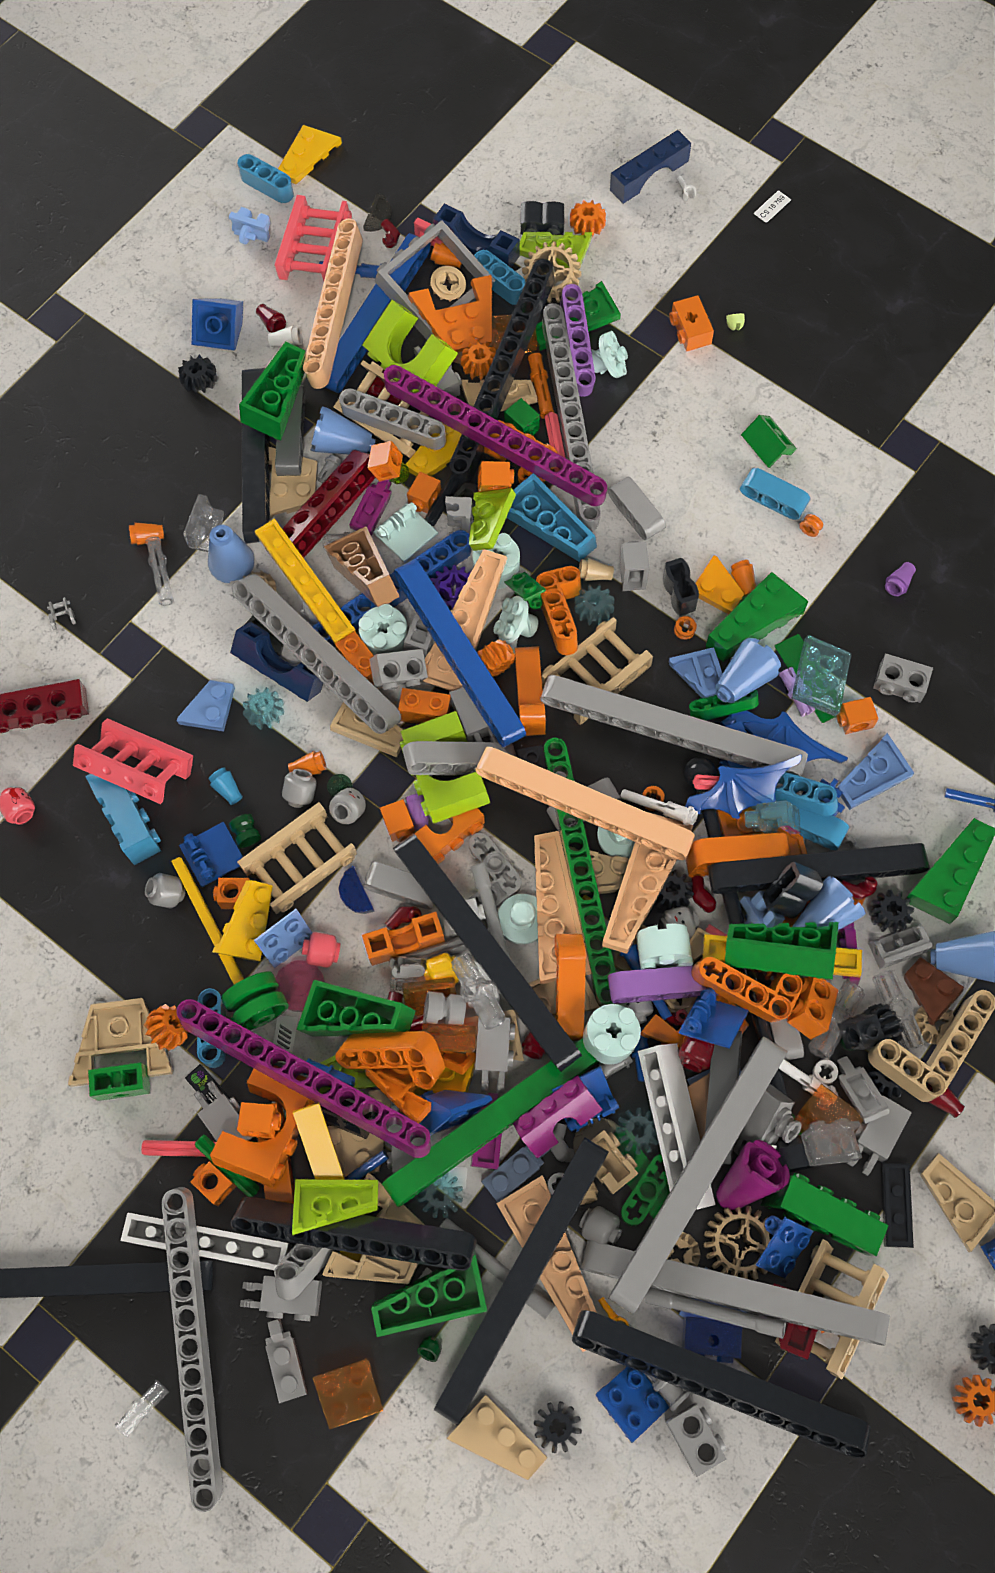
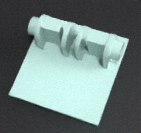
[373,502,439,563]

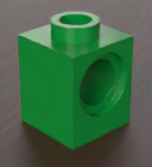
[504,398,540,436]

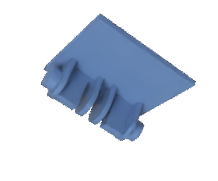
[254,909,312,968]

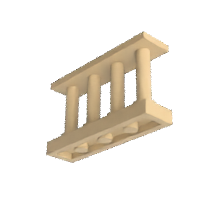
[334,360,437,458]
[542,617,653,725]
[237,802,357,914]
[775,1240,889,1380]

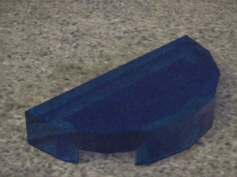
[338,866,375,914]

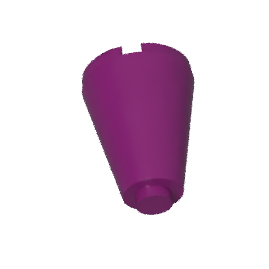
[716,1140,790,1211]

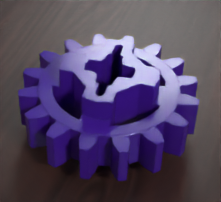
[430,565,472,611]

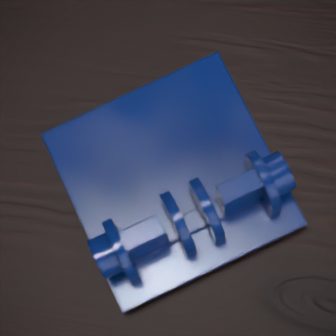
[179,822,243,887]
[679,988,748,1049]
[552,1066,619,1132]
[756,1216,813,1278]
[596,1367,670,1443]

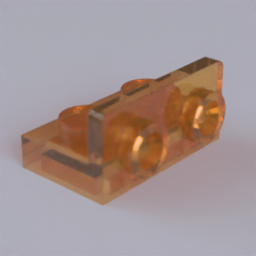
[402,977,457,1016]
[422,1023,476,1053]

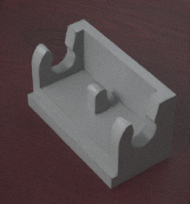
[445,497,473,535]
[868,925,933,969]

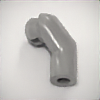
[550,1123,575,1163]

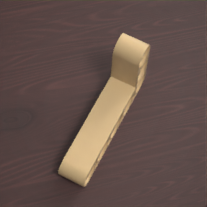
[868,990,995,1102]

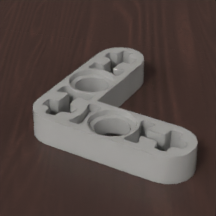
[467,832,521,908]

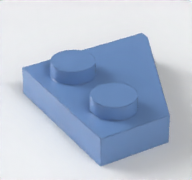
[669,647,723,698]
[177,680,235,732]

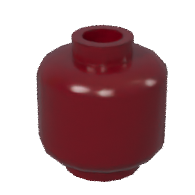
[678,1036,714,1073]

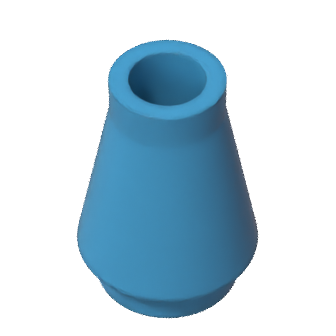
[208,767,243,805]

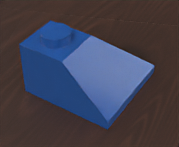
[191,298,243,351]
[419,1090,492,1135]

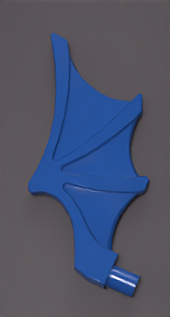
[720,710,848,763]
[685,754,802,825]

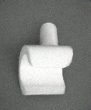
[677,176,697,201]

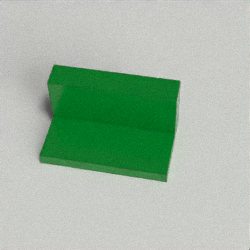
[741,415,797,468]

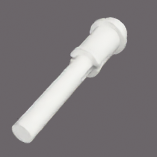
[621,789,698,826]
[779,1060,838,1106]

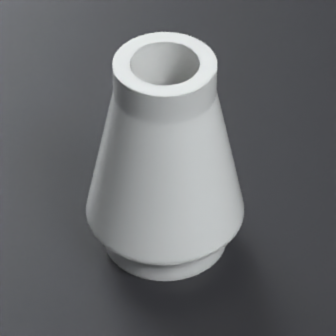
[268,325,303,347]

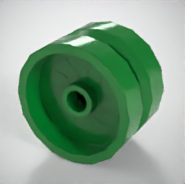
[221,971,289,1031]

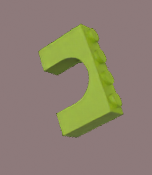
[362,299,458,393]
[399,711,490,824]

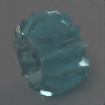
[575,584,614,625]
[243,687,284,729]
[615,1108,659,1155]
[418,1173,463,1218]

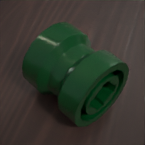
[229,814,262,848]

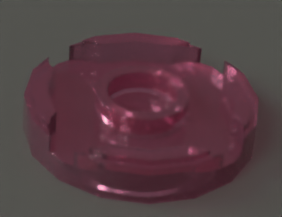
[275,960,325,1012]

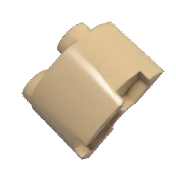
[591,1130,638,1194]

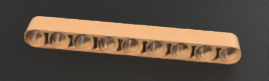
[303,219,363,389]
[475,747,695,860]

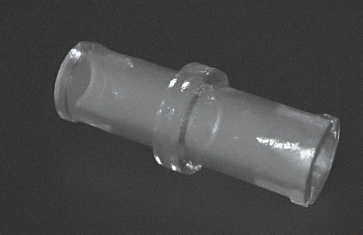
[115,1379,169,1437]

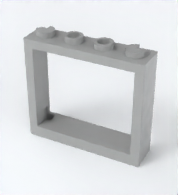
[375,220,496,340]

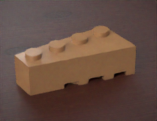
[324,527,400,607]

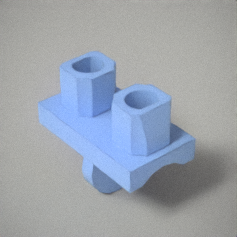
[229,207,271,245]
[740,891,785,928]

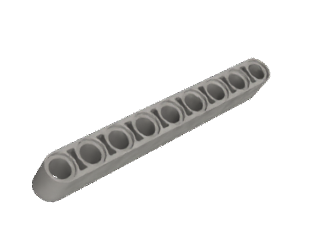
[232,574,401,734]

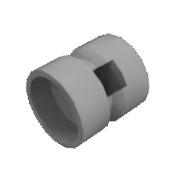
[423,991,466,1030]

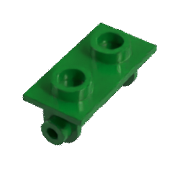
[504,572,546,609]

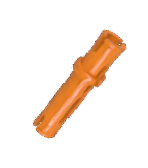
[528,353,554,419]

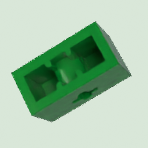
[88,1062,150,1101]

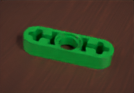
[689,690,759,721]
[621,1154,668,1226]

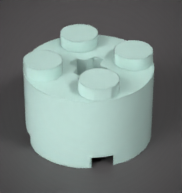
[472,533,520,589]
[359,604,408,656]
[637,924,693,970]
[583,1004,641,1064]

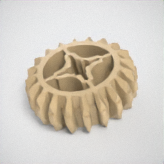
[522,241,582,303]
[703,1206,771,1280]

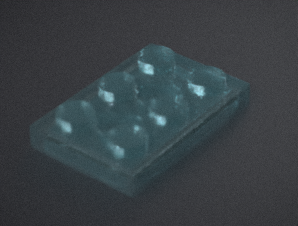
[792,635,852,716]

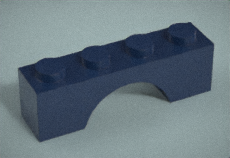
[610,130,691,204]
[433,203,520,268]
[230,622,323,702]

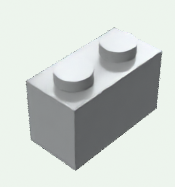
[620,541,649,591]

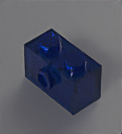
[682,1317,742,1364]

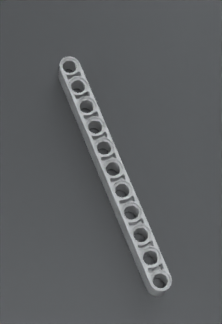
[542,303,601,532]
[540,675,808,777]
[608,1036,788,1315]
[162,1187,223,1512]
[581,1241,890,1346]

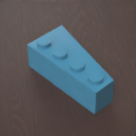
[506,473,597,562]
[86,774,161,865]

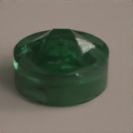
[327,774,353,797]

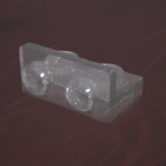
[183,494,225,552]
[801,1118,862,1166]

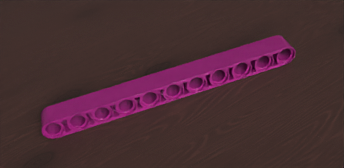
[384,365,607,506]
[177,999,431,1158]

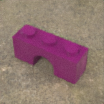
[512,1075,602,1158]

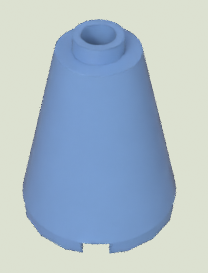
[310,406,376,455]
[208,525,254,583]
[715,638,781,703]
[792,876,866,930]
[930,931,995,983]

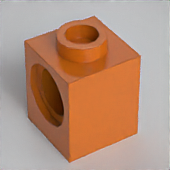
[367,441,403,482]
[407,472,441,513]
[837,697,879,734]
[380,799,415,842]
[213,878,250,909]
[237,1102,281,1138]
[191,1161,236,1206]

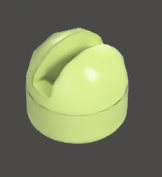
[726,314,745,331]

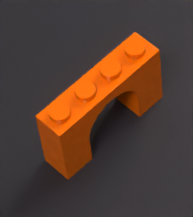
[210,1065,320,1188]

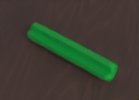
[195,1135,260,1197]

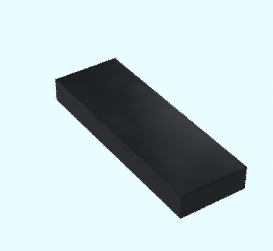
[881,1163,914,1248]

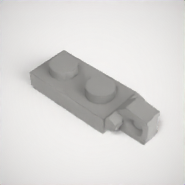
[837,1056,890,1124]
[265,1319,307,1403]

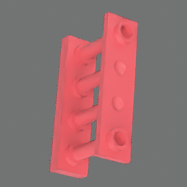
[275,195,352,281]
[73,718,193,804]

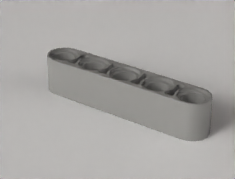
[339,389,446,450]
[402,741,517,775]

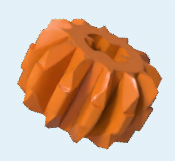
[570,200,606,237]
[460,340,496,381]
[478,640,515,677]
[144,1004,189,1051]
[952,1375,995,1427]

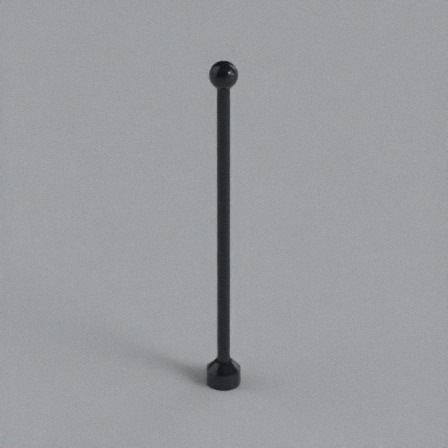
[684,757,819,1173]

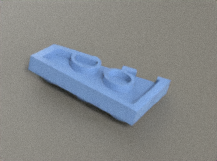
[837,733,914,810]

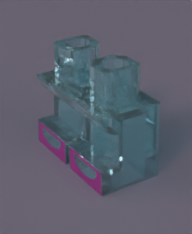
[744,800,801,834]

